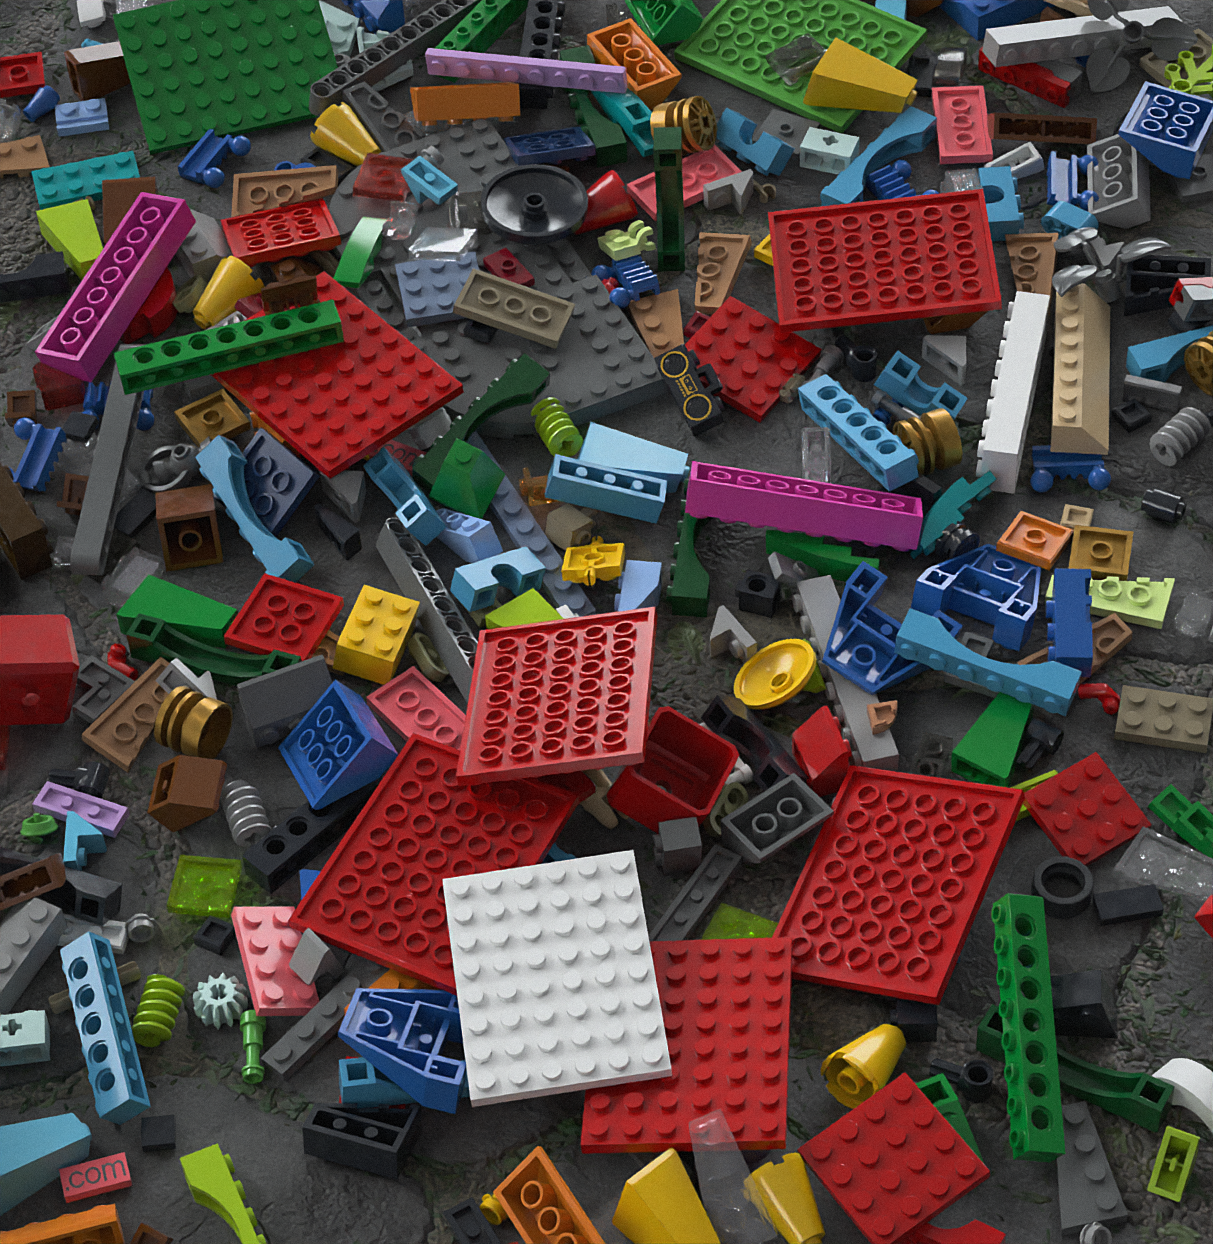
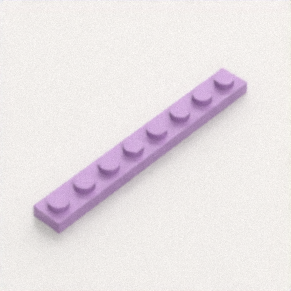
[425,48,628,93]

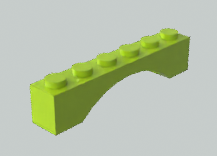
[180,1143,267,1244]

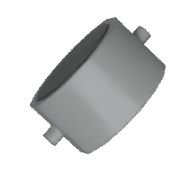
[408,407,452,450]

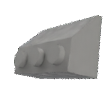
[175,209,232,283]

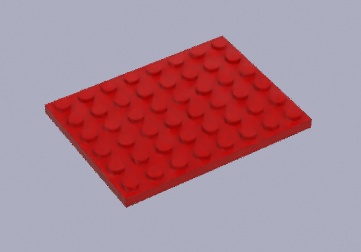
[768,189,1002,333]
[210,271,464,479]
[456,607,658,786]
[288,732,579,996]
[772,765,1025,1005]
[581,937,793,1154]

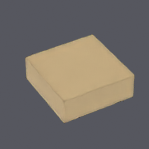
[1060,504,1094,534]

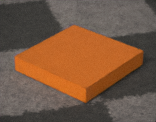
[996,511,1074,570]

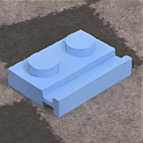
[55,98,109,137]

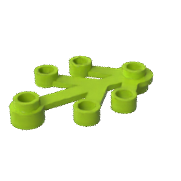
[1164,44,1213,98]

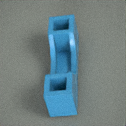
[363,447,447,546]

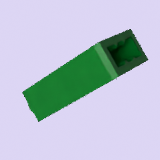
[116,574,238,648]
[951,692,1034,788]

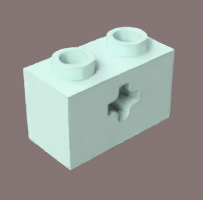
[800,127,859,174]
[0,1010,50,1066]

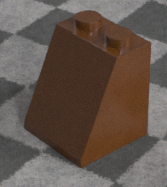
[102,176,159,245]
[155,484,224,572]

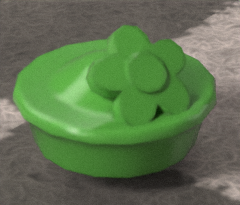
[20,813,59,844]

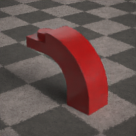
[120,267,178,344]

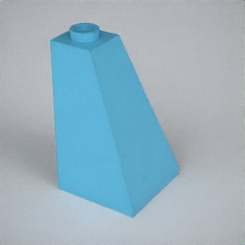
[578,422,690,493]
[0,1113,92,1216]

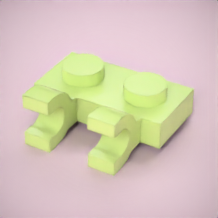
[597,220,656,261]

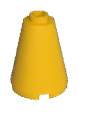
[310,102,381,167]
[193,256,265,329]
[820,1024,906,1109]
[741,1152,825,1244]

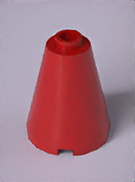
[574,170,638,235]

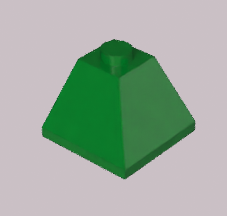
[429,438,505,519]

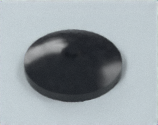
[481,164,588,245]

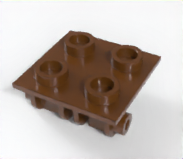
[261,276,320,316]

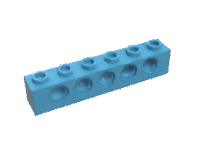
[798,374,919,492]
[60,931,151,1125]

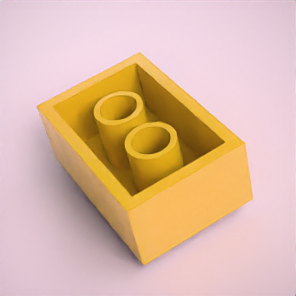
[333,585,420,685]

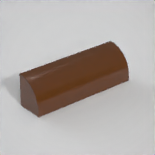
[987,112,1097,144]
[0,853,66,910]

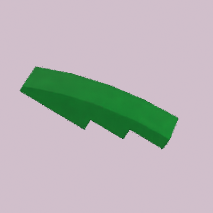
[333,216,389,288]
[766,529,880,582]
[1148,784,1213,860]

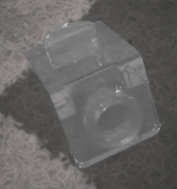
[382,201,417,240]
[1174,592,1213,637]

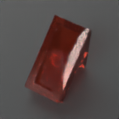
[32,362,85,410]

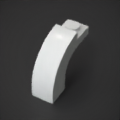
[1152,1058,1213,1133]

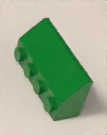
[624,0,704,46]

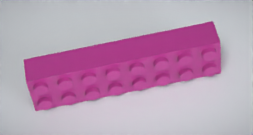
[35,192,196,382]
[685,461,923,551]

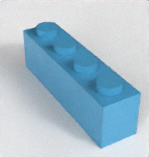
[545,454,667,523]

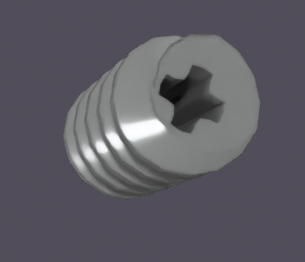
[1149,407,1211,466]
[220,780,271,847]

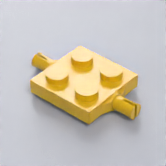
[561,536,625,586]

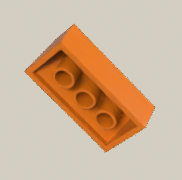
[587,18,682,110]
[410,82,520,126]
[493,1146,605,1244]
[0,1204,125,1244]

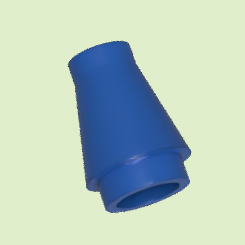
[23,85,60,122]

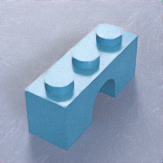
[716,108,795,176]
[977,166,1024,241]
[874,351,968,420]
[450,546,546,612]

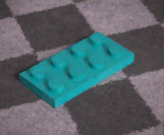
[31,151,140,210]

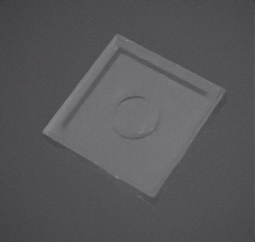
[408,227,478,261]

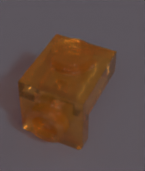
[518,467,558,507]

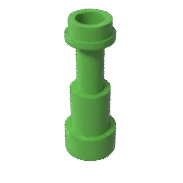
[240,1010,266,1084]

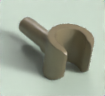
[753,179,776,203]

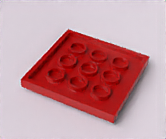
[220,198,342,268]
[685,296,822,423]
[797,1072,990,1244]

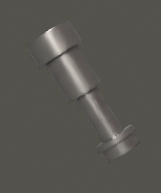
[801,345,845,386]
[870,390,922,422]

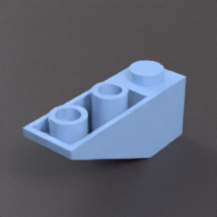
[436,508,503,563]
[614,560,662,612]

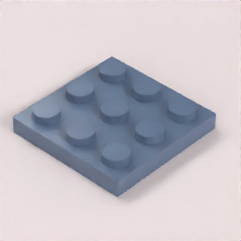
[395,252,479,327]

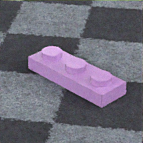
[32,781,129,838]

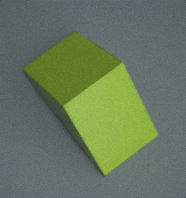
[1147,1126,1200,1202]

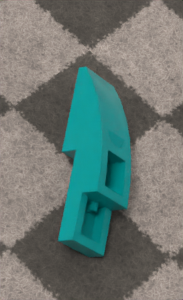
[591,88,654,157]
[910,470,997,559]

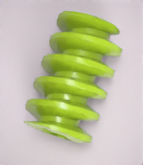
[531,397,583,457]
[131,974,185,1047]

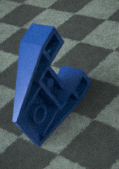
[910,544,1041,651]
[822,561,963,695]
[338,988,467,1114]

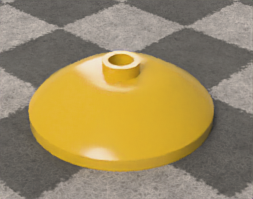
[734,639,816,710]

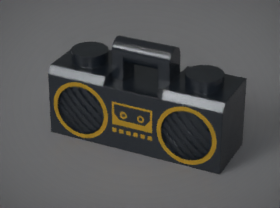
[654,344,725,437]

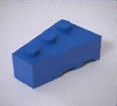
[1046,569,1093,677]

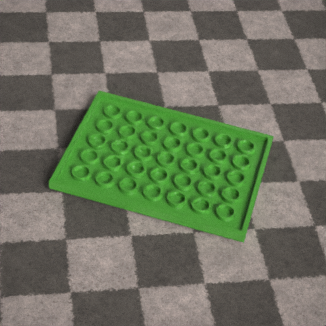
[674,0,928,134]

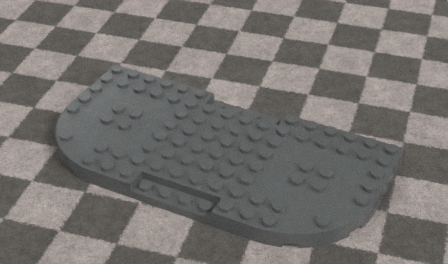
[328,118,668,439]

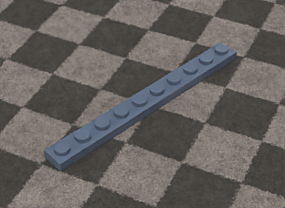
[467,431,596,617]

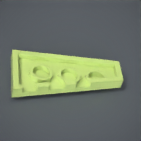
[1045,575,1175,629]

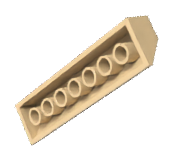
[1050,283,1110,455]

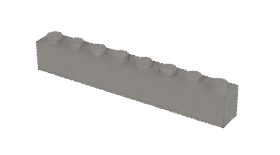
[982,6,1183,67]
[792,575,899,772]

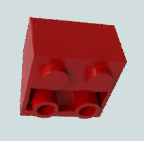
[792,706,852,797]

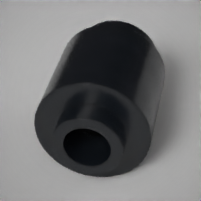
[1141,488,1187,524]

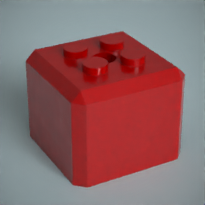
[0,614,80,725]
[606,706,739,834]

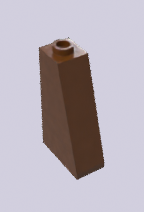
[64,41,131,101]

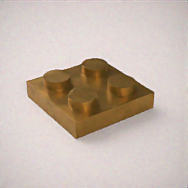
[174,389,251,448]
[1069,525,1133,581]

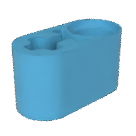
[1041,201,1099,246]

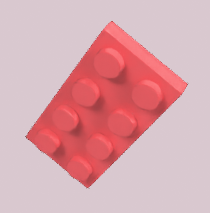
[932,86,993,164]
[627,144,742,221]
[366,666,466,750]
[231,907,319,1016]

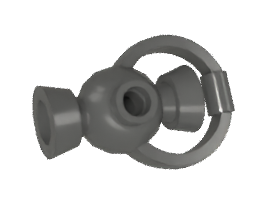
[138,436,212,494]

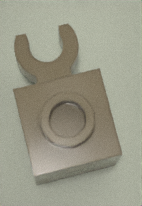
[545,503,598,551]

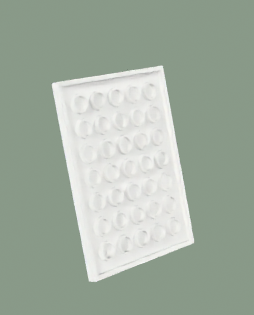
[442,850,672,1107]

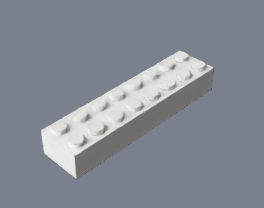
[976,291,1050,494]

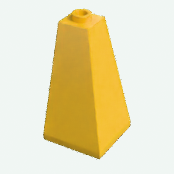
[803,37,918,113]
[611,1147,721,1244]

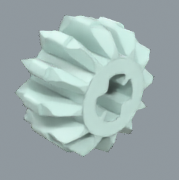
[193,973,248,1029]

